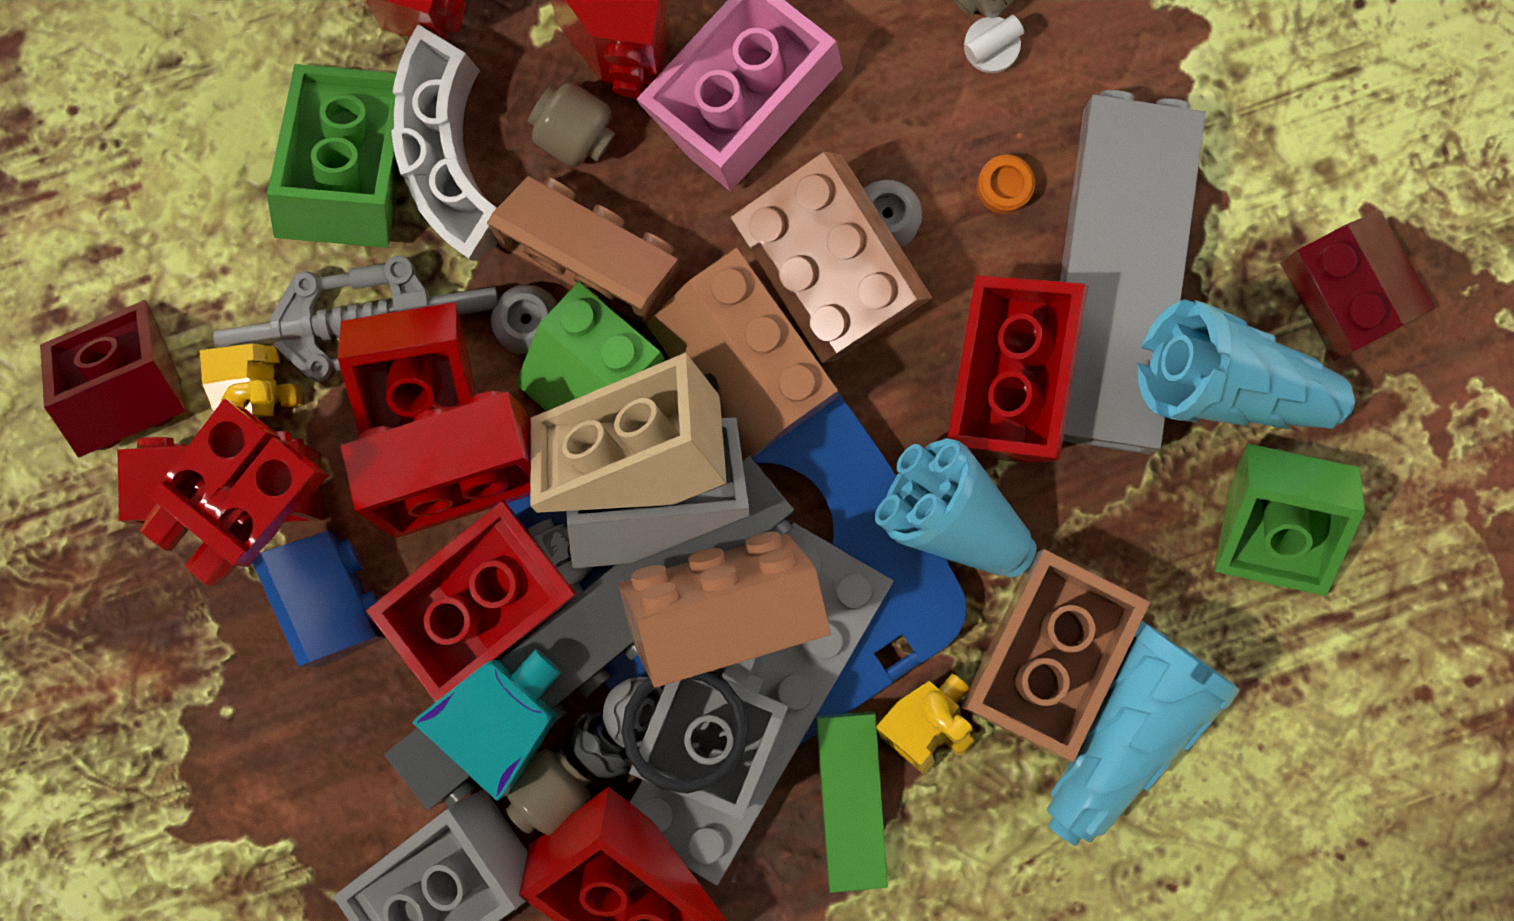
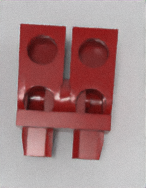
[140,398,329,586]

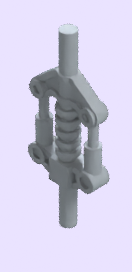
[213,256,499,382]

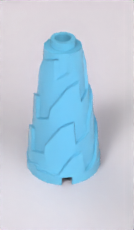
[1138,299,1355,429]
[1046,621,1241,846]

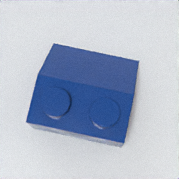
[252,531,385,667]

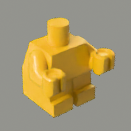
[199,343,303,418]
[876,673,975,775]

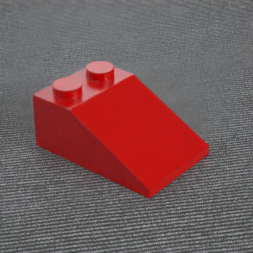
[338,302,476,435]
[366,500,577,702]
[519,787,727,921]

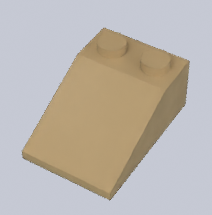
[530,353,727,513]

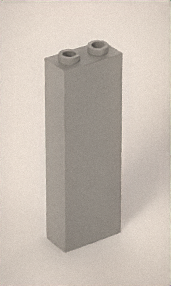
[1060,90,1206,455]

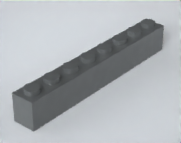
[384,456,795,810]

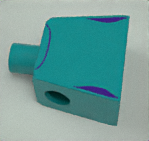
[413,649,562,801]

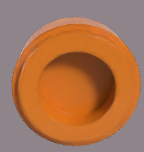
[977,155,1035,214]

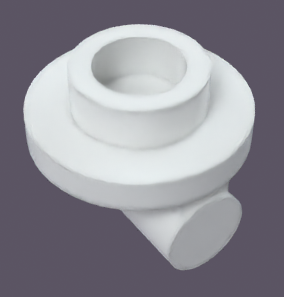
[964,15,1024,73]

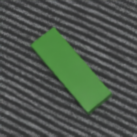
[816,711,888,893]

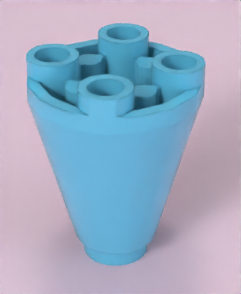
[875,438,1037,578]

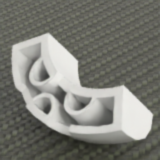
[391,24,498,260]

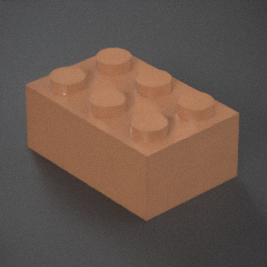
[731,152,932,363]
[618,532,831,688]
[960,549,1151,762]

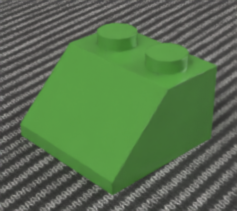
[516,282,666,411]
[1214,443,1365,596]

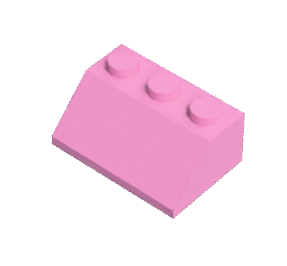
[637,0,843,192]

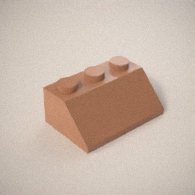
[487,176,680,328]
[646,247,838,460]

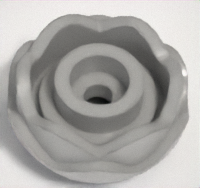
[864,180,922,247]
[491,285,557,354]
[603,676,663,748]

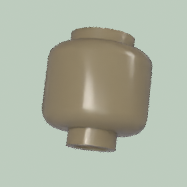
[527,82,616,167]
[506,747,593,835]

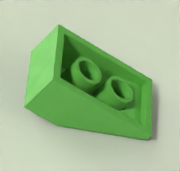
[267,64,399,248]

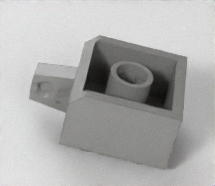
[629,657,788,821]

